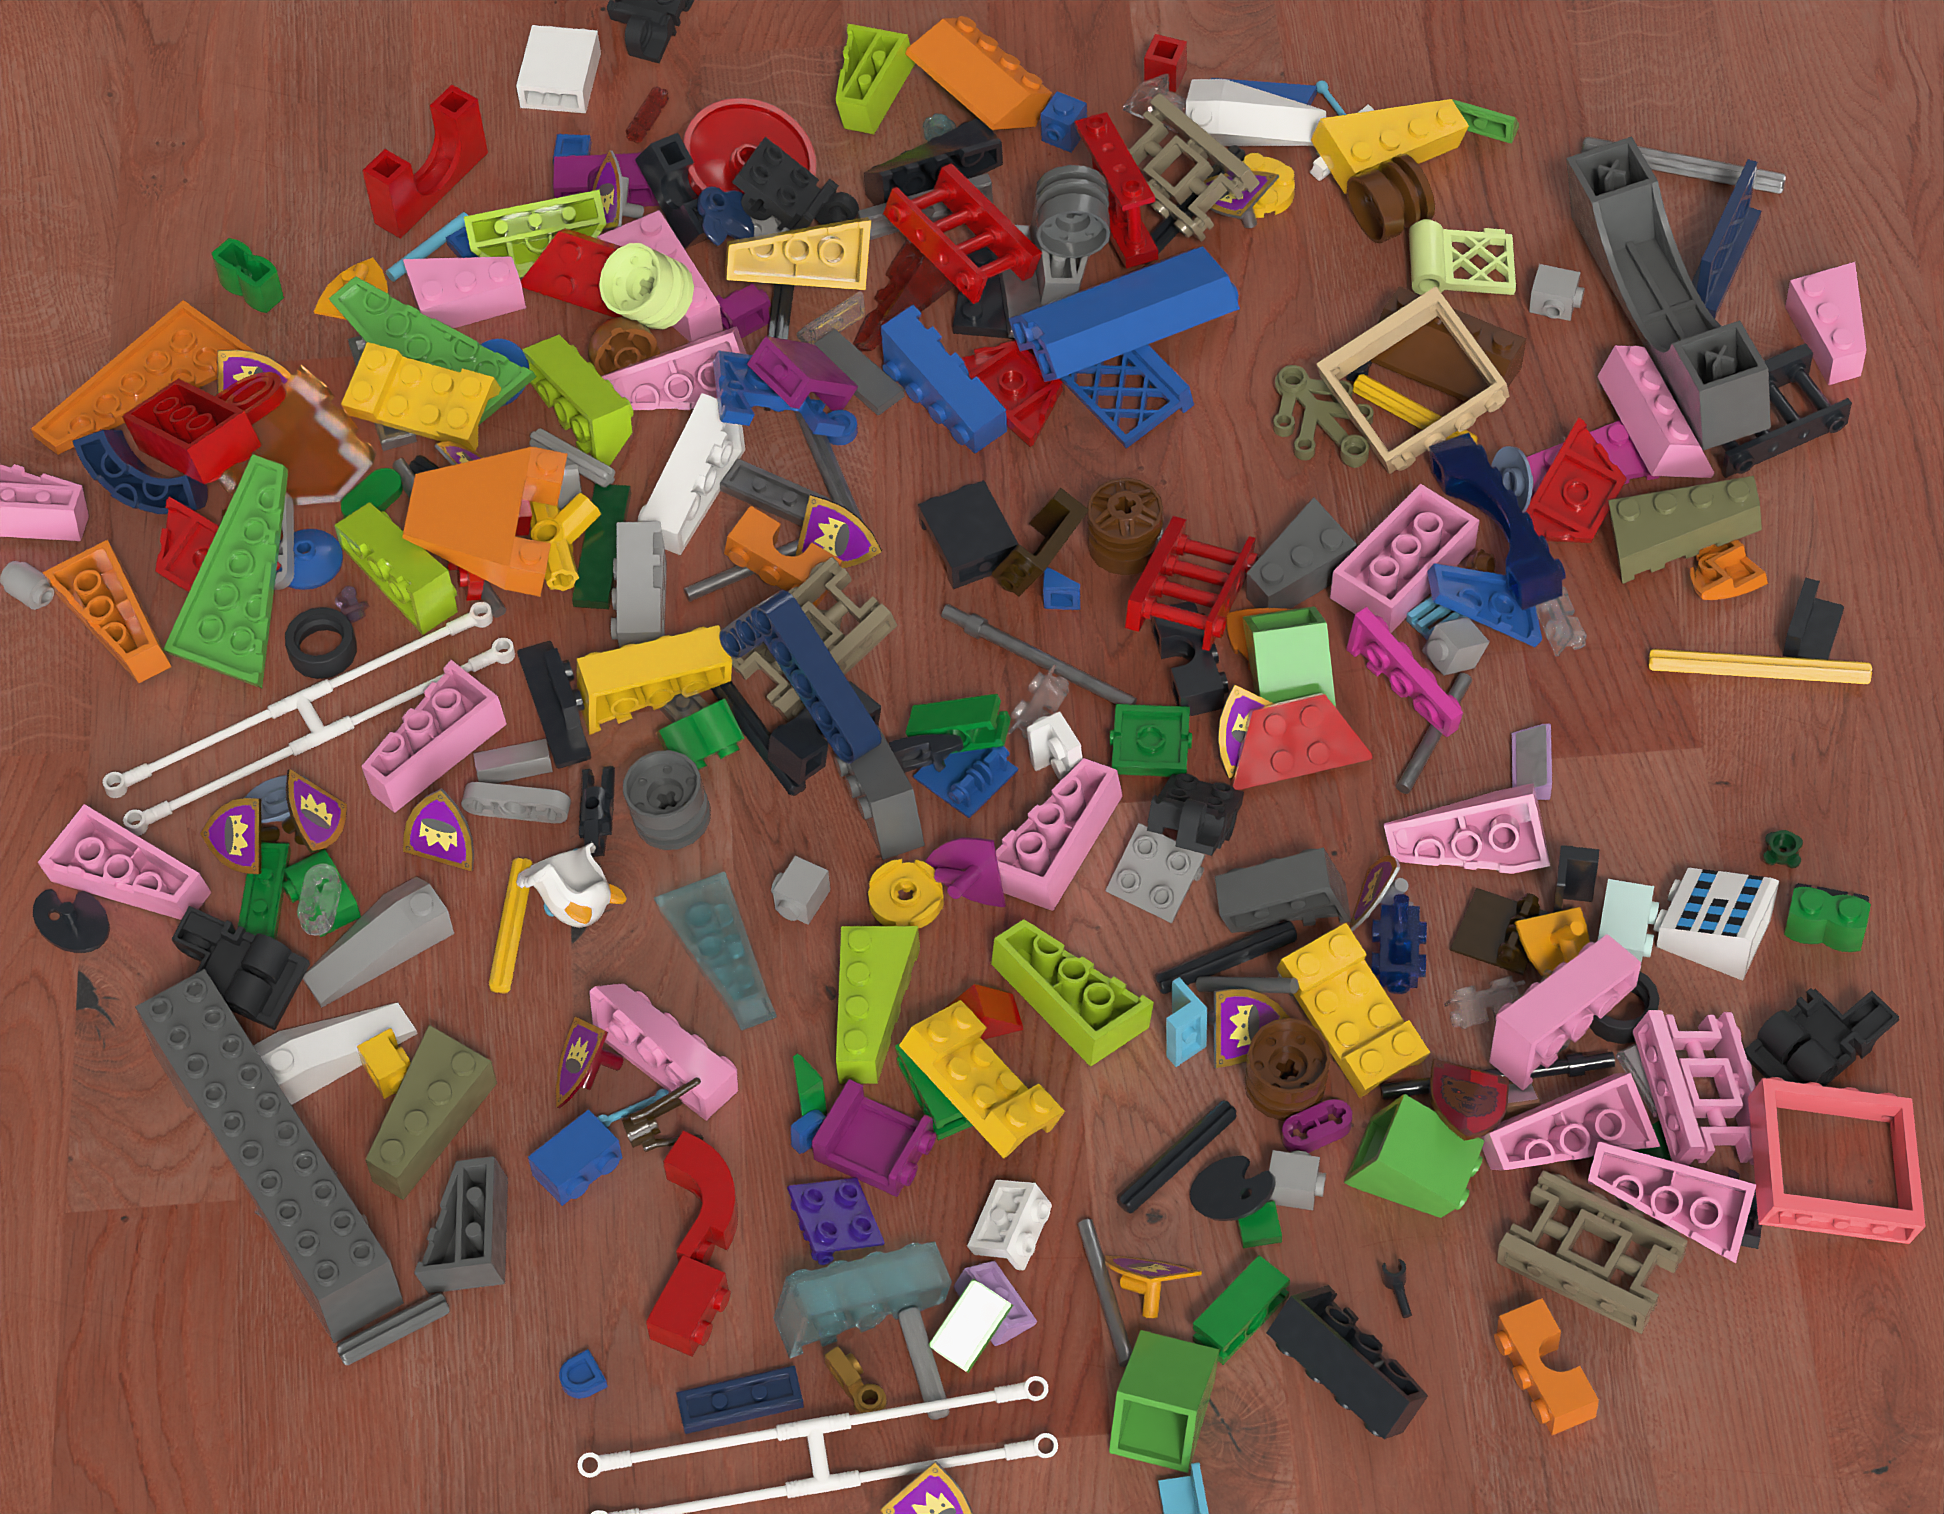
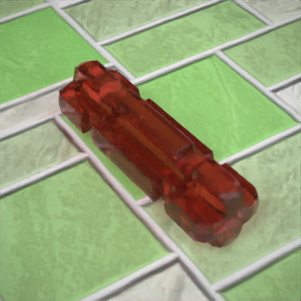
[626,86,669,144]

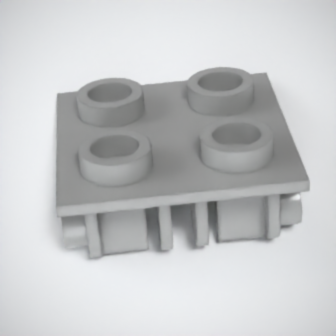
[1105,823,1206,923]

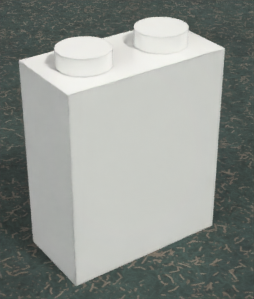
[516,25,601,113]

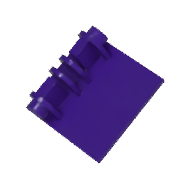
[787,1178,885,1265]

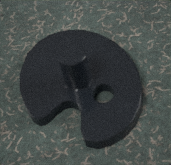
[33,889,110,953]
[1190,1156,1276,1221]

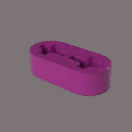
[1282,1099,1353,1153]

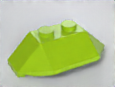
[464,190,606,278]

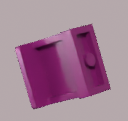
[747,336,859,411]
[812,1079,936,1197]

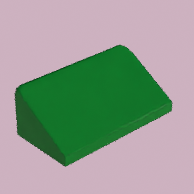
[793,1053,827,1117]

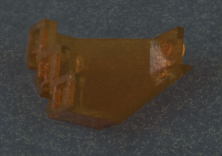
[217,365,376,505]

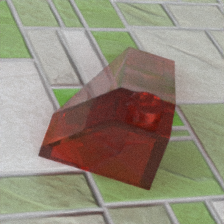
[853,239,955,352]

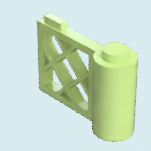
[1409,219,1516,295]

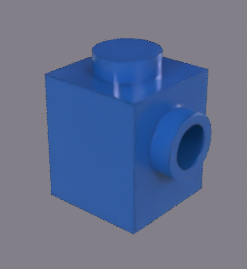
[1041,91,1087,153]

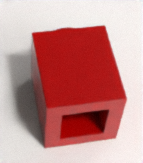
[1144,34,1187,93]

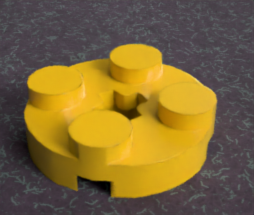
[1242,153,1295,218]
[868,859,944,929]

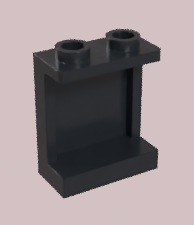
[918,480,1019,590]

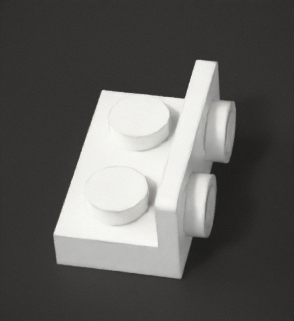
[1027,711,1083,780]
[967,1180,1052,1270]

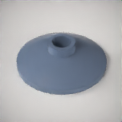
[1490,446,1533,519]
[244,775,310,823]

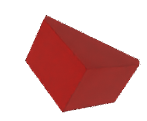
[942,984,1023,1040]

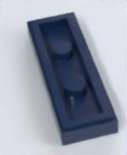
[676,1365,804,1434]

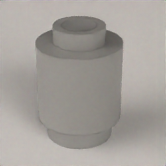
[0,561,54,610]

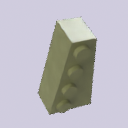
[1608,476,1762,584]
[365,1025,497,1200]

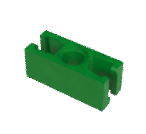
[906,694,1011,753]
[895,1043,973,1141]
[1193,1255,1290,1365]

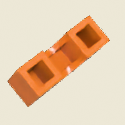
[724,506,842,608]
[1494,1298,1599,1436]

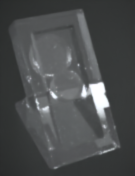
[1123,74,1186,134]

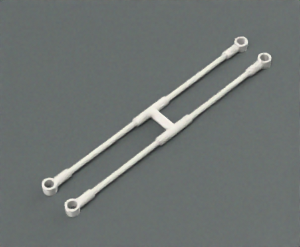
[103,602,515,836]
[578,1376,1058,1514]

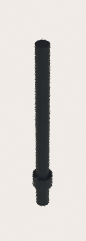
[1380,1052,1615,1100]

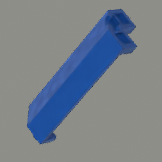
[1008,246,1240,382]

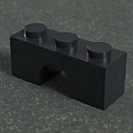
[635,133,717,249]
[1152,602,1229,716]
[768,681,881,785]

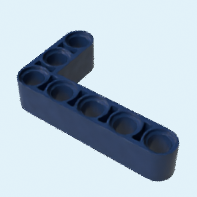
[719,590,882,764]

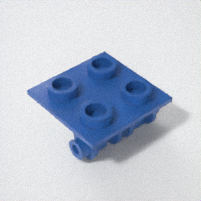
[913,746,1018,818]

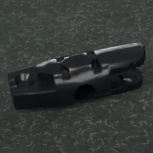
[579,766,615,857]

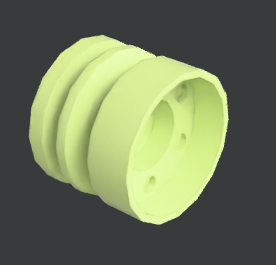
[599,243,694,329]

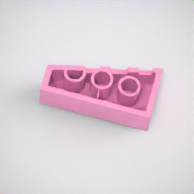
[361,660,507,813]
[38,804,211,920]
[1489,934,1641,1091]

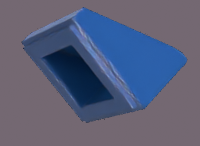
[1043,567,1081,610]

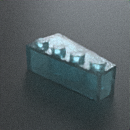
[653,871,777,1031]
[773,1241,952,1359]

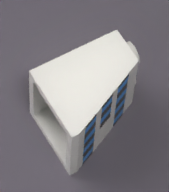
[1654,868,1779,981]

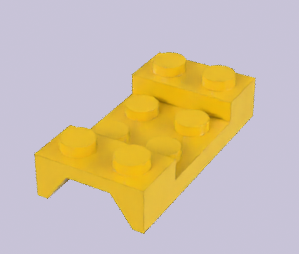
[341,342,501,451]
[1276,923,1430,1098]
[899,1000,1065,1158]

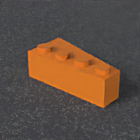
[42,539,172,683]

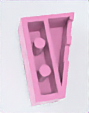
[0,464,89,541]

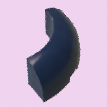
[73,430,208,514]

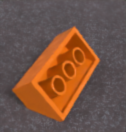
[905,16,1052,130]

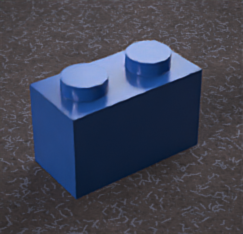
[528,1109,622,1206]

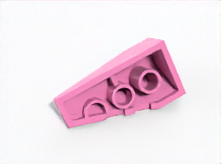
[601,326,746,410]
[1384,783,1550,874]

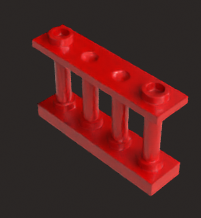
[1074,112,1159,269]
[883,163,1043,304]
[1125,516,1259,651]

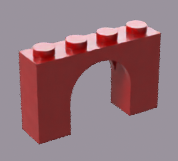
[362,84,488,239]

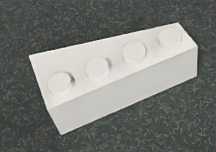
[638,393,746,555]

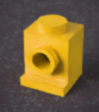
[357,1028,411,1099]

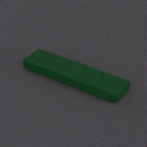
[572,483,632,610]

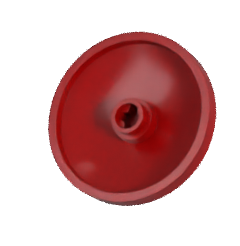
[682,98,816,196]

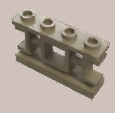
[1128,93,1260,242]
[731,557,898,722]
[1497,1171,1688,1334]

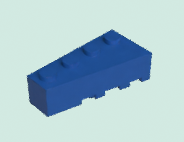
[881,304,1007,454]

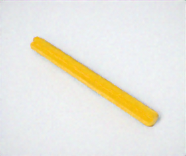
[1649,649,1872,684]

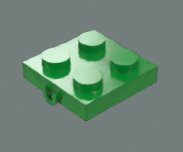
[1110,704,1192,777]

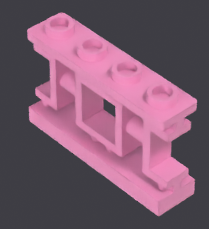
[1633,1010,1756,1166]

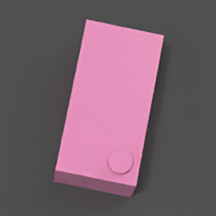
[1330,484,1479,633]

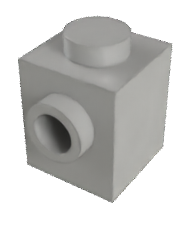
[1529,264,1585,321]
[1422,617,1490,676]
[771,856,831,925]
[1268,1150,1326,1210]

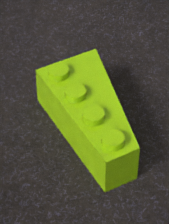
[334,502,458,635]
[991,919,1154,1067]
[836,926,920,1084]

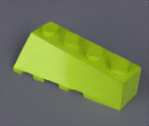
[522,334,634,466]

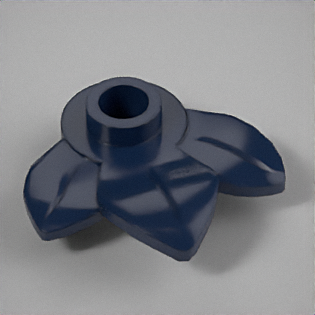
[697,187,754,246]

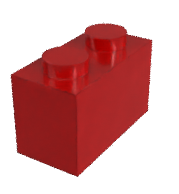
[646,1255,731,1357]

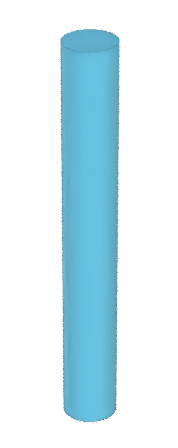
[386,212,468,282]

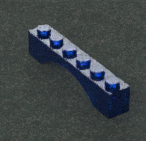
[1429,432,1566,610]

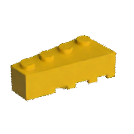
[1311,99,1469,194]
[724,217,871,290]
[577,625,732,735]

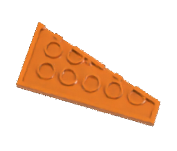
[31,300,256,455]

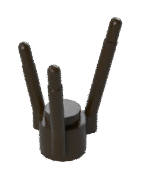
[622,1077,704,1152]

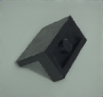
[1783,577,1844,660]
[1553,845,1600,913]

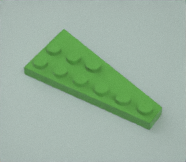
[329,276,537,426]
[163,454,288,688]

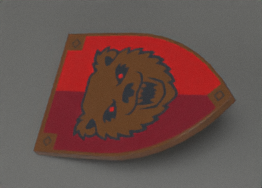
[1429,1059,1509,1141]

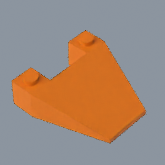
[402,447,567,597]

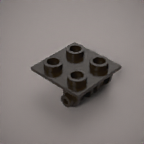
[1450,888,1549,975]

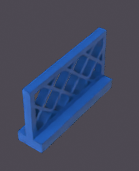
[1059,344,1194,449]

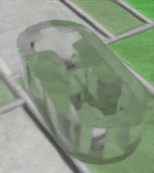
[297,864,341,936]

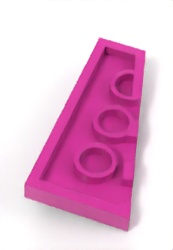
[1526,420,1659,499]
[1346,607,1463,737]

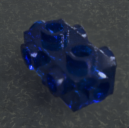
[1371,894,1427,994]

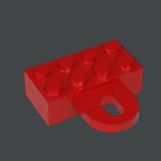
[122,372,287,485]

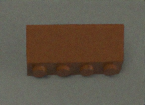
[1370,286,1527,402]

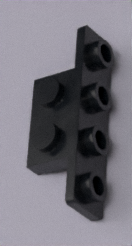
[517,641,591,769]

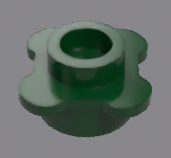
[1763,830,1803,868]

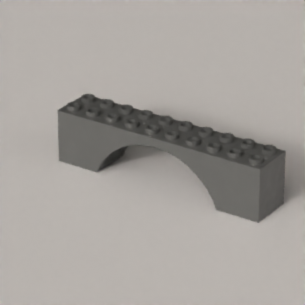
[1566,136,1771,451]
[135,969,404,1343]

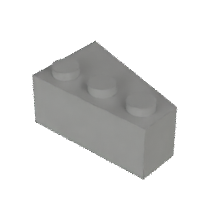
[611,521,667,648]

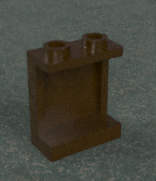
[992,488,1089,597]

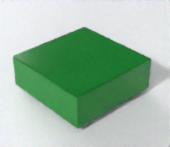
[1237,1201,1282,1248]

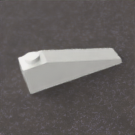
[1186,79,1326,146]
[253,1003,417,1105]

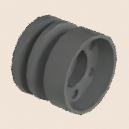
[1035,165,1110,258]
[623,750,711,850]

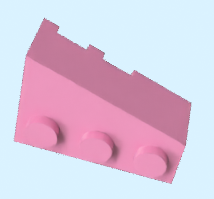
[403,257,526,329]
[1785,262,1866,385]

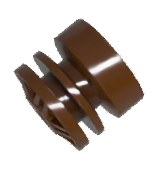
[1347,154,1435,243]
[1087,478,1163,575]
[1244,1018,1331,1121]

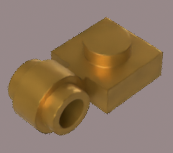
[825,1346,887,1414]

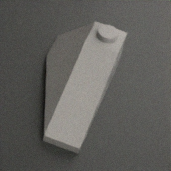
[303,877,454,1008]

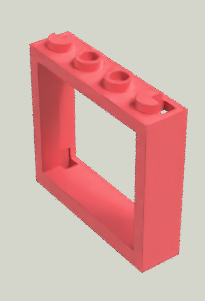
[1748,1077,1926,1244]

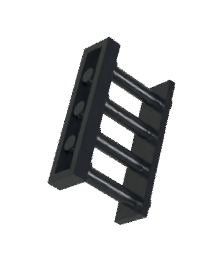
[1721,343,1852,478]

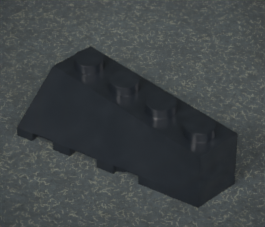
[864,118,1003,206]
[1266,1285,1428,1440]

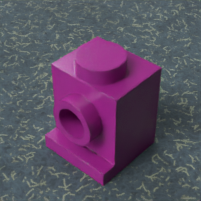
[715,283,771,338]

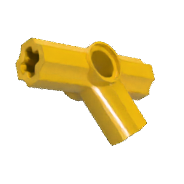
[530,493,601,591]

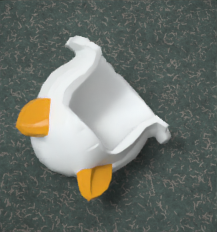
[516,843,627,928]

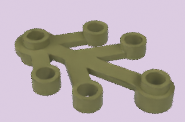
[1273,365,1374,468]

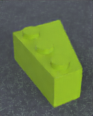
[836,24,915,134]

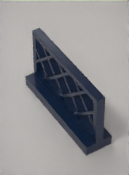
[1692,159,1762,319]

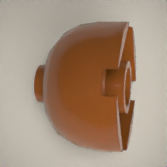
[588,317,660,376]

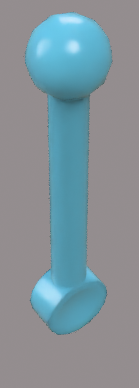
[1315,81,1347,116]
[597,1088,669,1128]

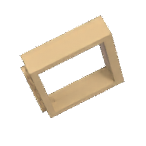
[1317,286,1510,474]

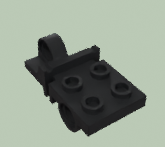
[607,0,694,64]
[732,137,859,231]
[1147,774,1244,856]
[172,906,310,1031]
[1744,988,1899,1087]

